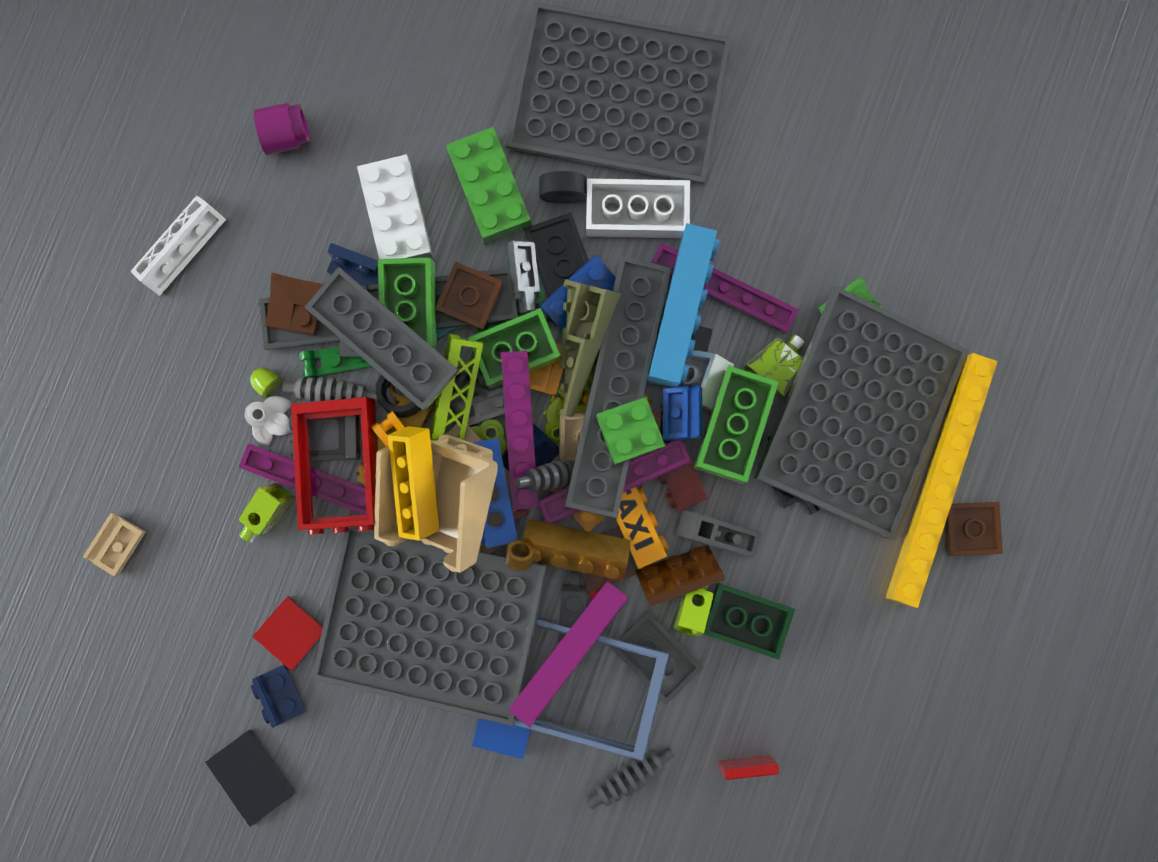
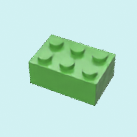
[468,308,561,390]

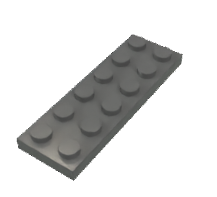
[305,267,460,411]

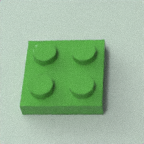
[596,397,665,465]

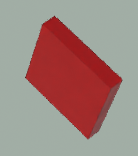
[252,596,323,671]
[718,755,779,780]

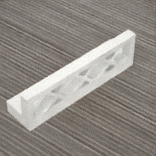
[130,196,226,296]

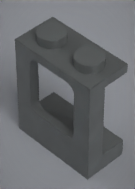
[289,415,360,461]

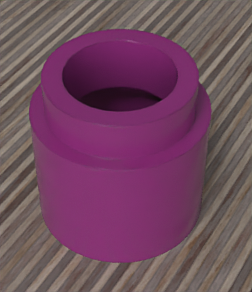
[254,102,310,155]

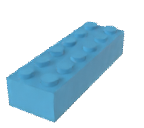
[646,223,720,388]

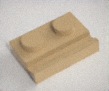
[83,512,146,577]

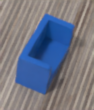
[472,718,531,759]

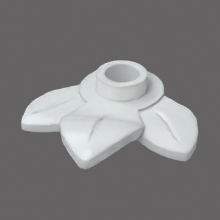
[244,396,293,446]

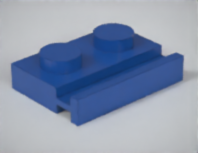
[663,385,702,442]

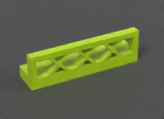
[430,334,483,440]

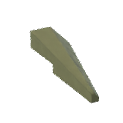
[559,279,620,417]

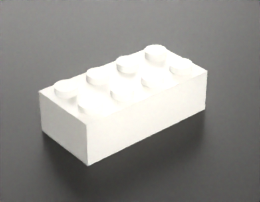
[357,154,434,259]
[586,179,690,238]

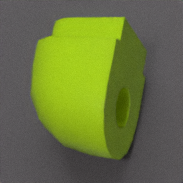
[250,367,283,398]

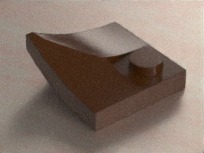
[265,273,323,336]

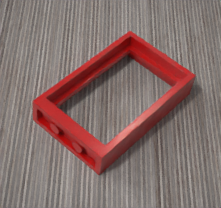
[291,397,378,535]

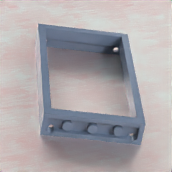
[515,618,670,761]

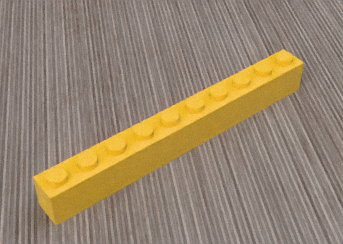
[885,353,998,608]

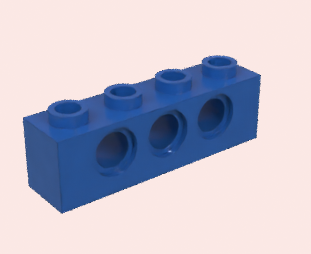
[473,438,518,548]

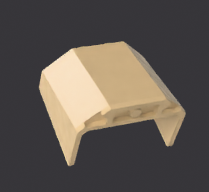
[374,435,498,573]

